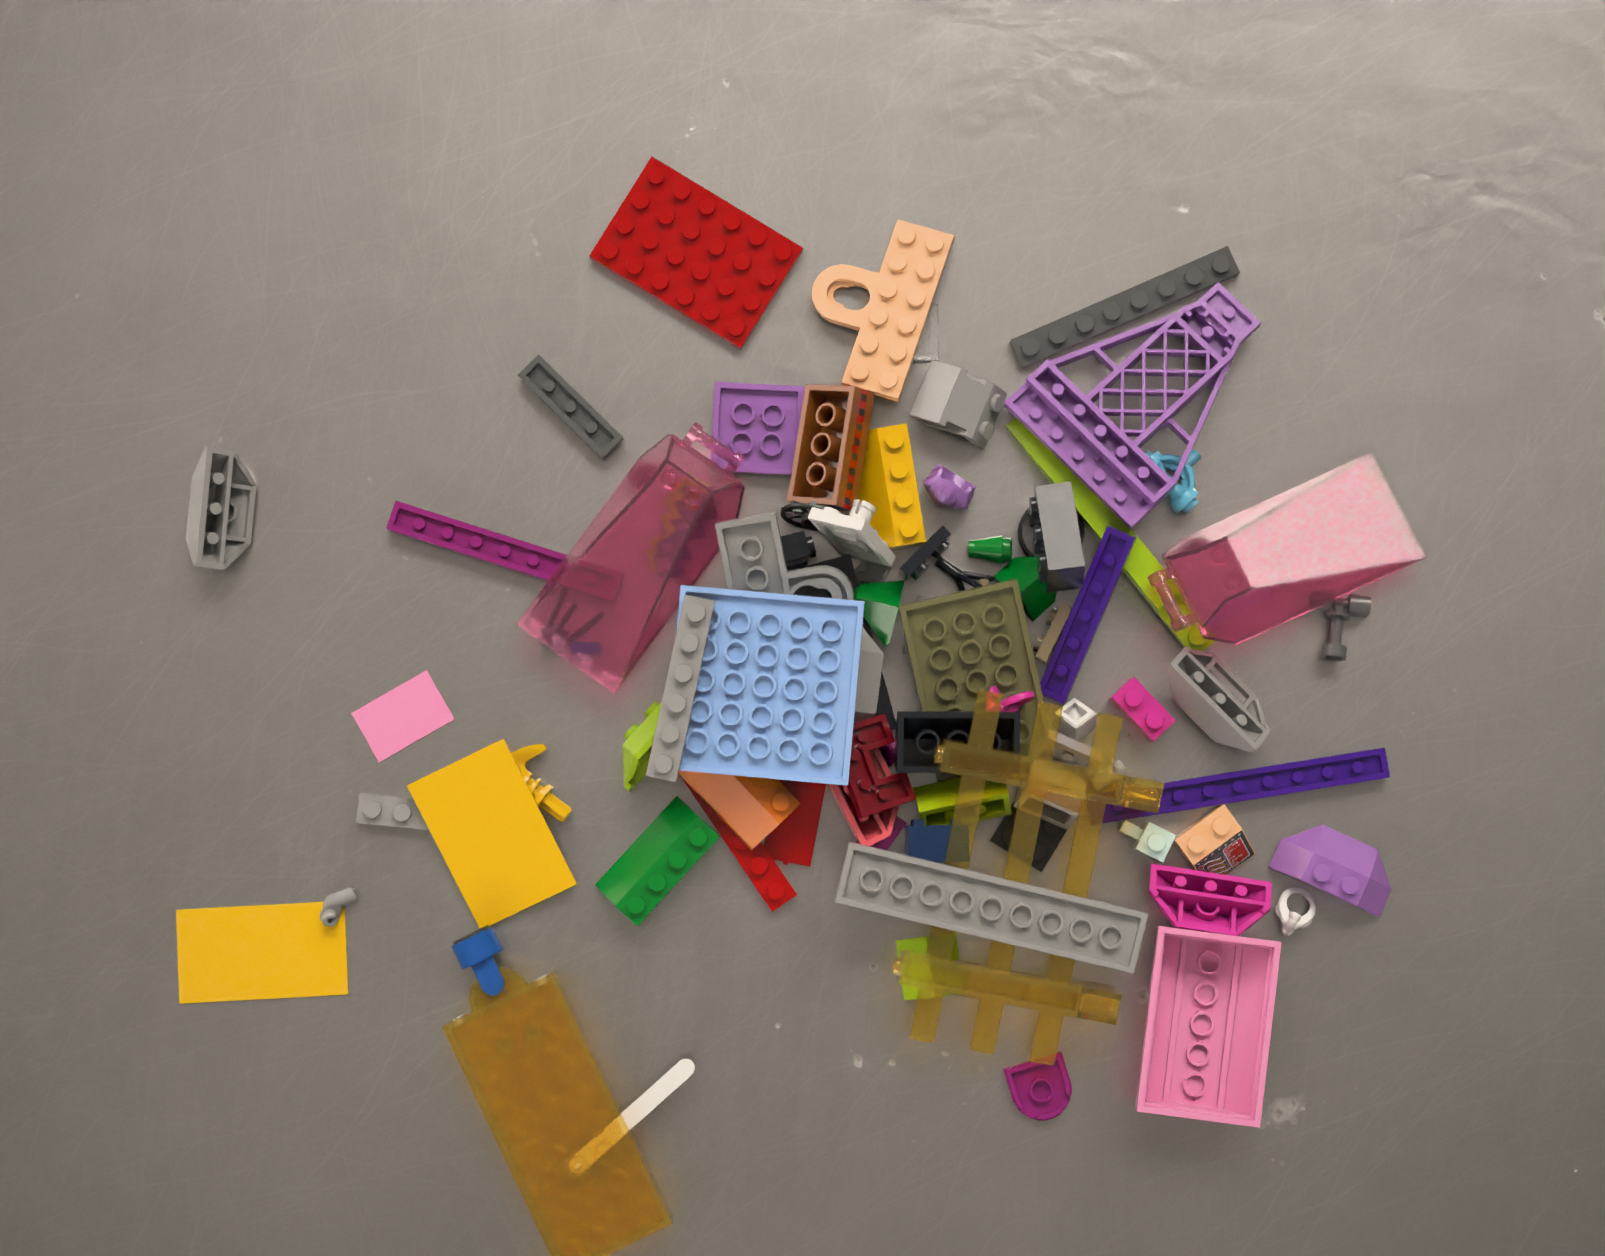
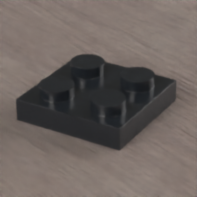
[898,525,951,582]
[989,799,1067,872]

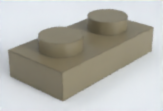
[1033,603,1072,665]

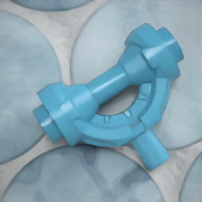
[1145,449,1201,514]

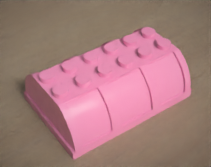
[1135,926,1282,1128]

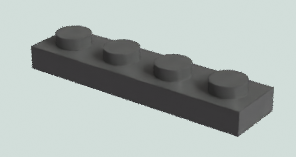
[518,354,624,460]

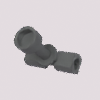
[1307,589,1371,661]

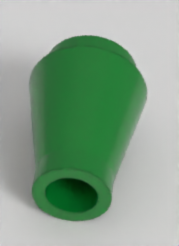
[968,535,1012,564]

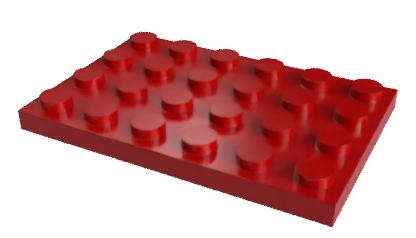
[589,156,803,350]

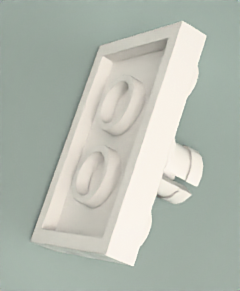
[808,499,896,567]

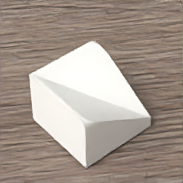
[1053,698,1097,741]

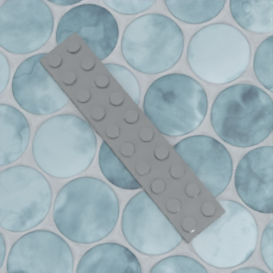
[834,841,1148,974]

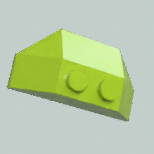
[623,701,661,792]

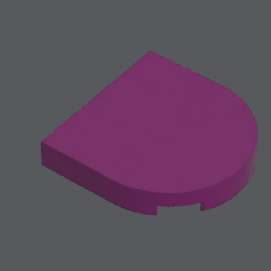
[1003,1051,1072,1121]

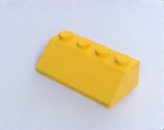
[858,423,926,551]

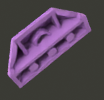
[1268,825,1392,917]

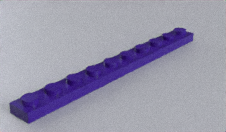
[1086,748,1390,825]

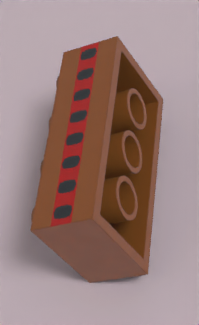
[787,384,875,512]

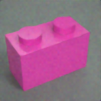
[1109,676,1176,742]

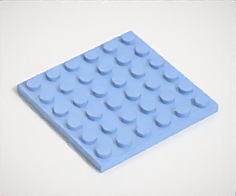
[676,585,865,786]

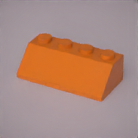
[679,770,801,850]

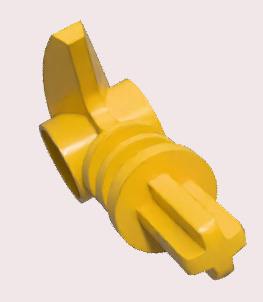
[511,744,572,822]

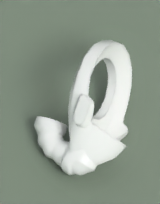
[1274,887,1317,936]

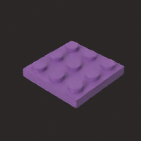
[710,382,805,476]

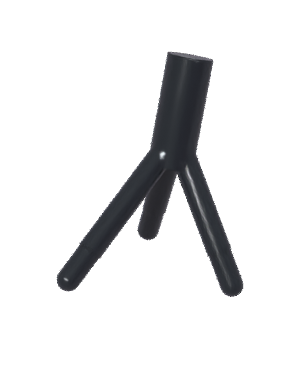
[935,556,994,591]

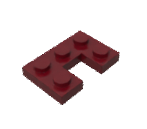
[847,714,916,819]

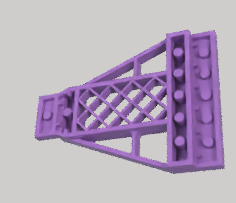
[1004,282,1261,530]

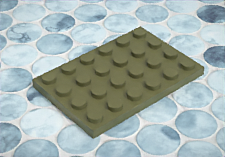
[899,579,1050,782]

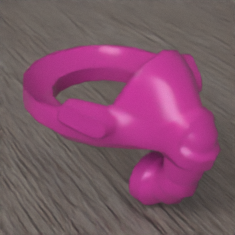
[985,686,1035,712]

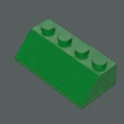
[595,796,721,926]

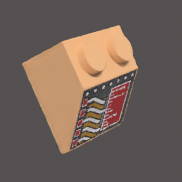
[1173,804,1256,875]

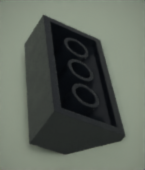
[894,711,1020,773]

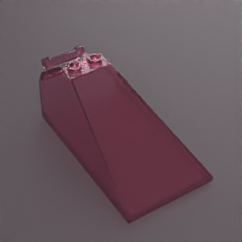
[516,422,745,694]
[1148,452,1426,646]

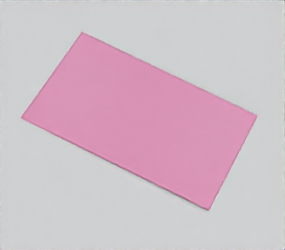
[351,670,454,762]

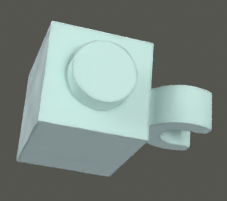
[1118,820,1176,863]

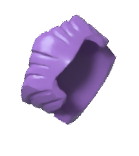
[922,463,976,510]

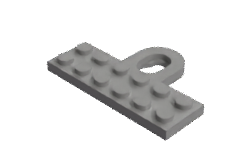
[715,512,854,600]

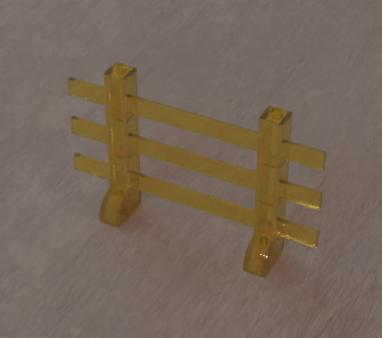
[892,689,1164,1066]

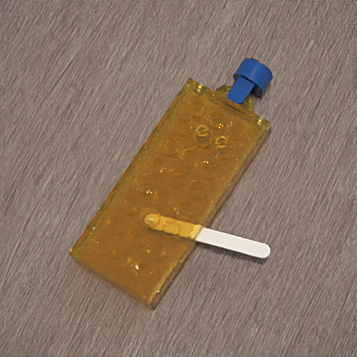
[442,925,695,1256]

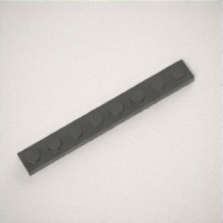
[1010,246,1240,369]

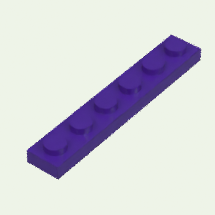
[1040,526,1137,704]

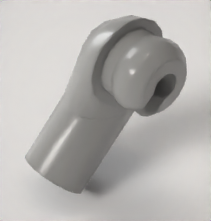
[320,887,358,927]

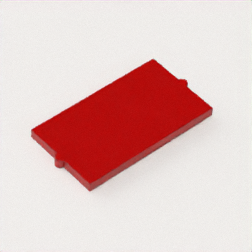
[764,779,826,867]

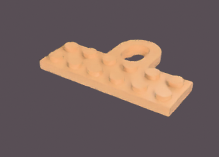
[812,220,955,402]

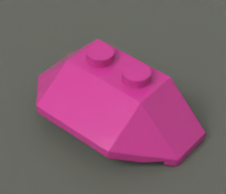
[1149,863,1272,936]

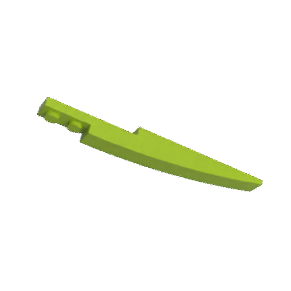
[1005,418,1218,652]

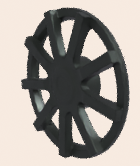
[780,500,847,531]

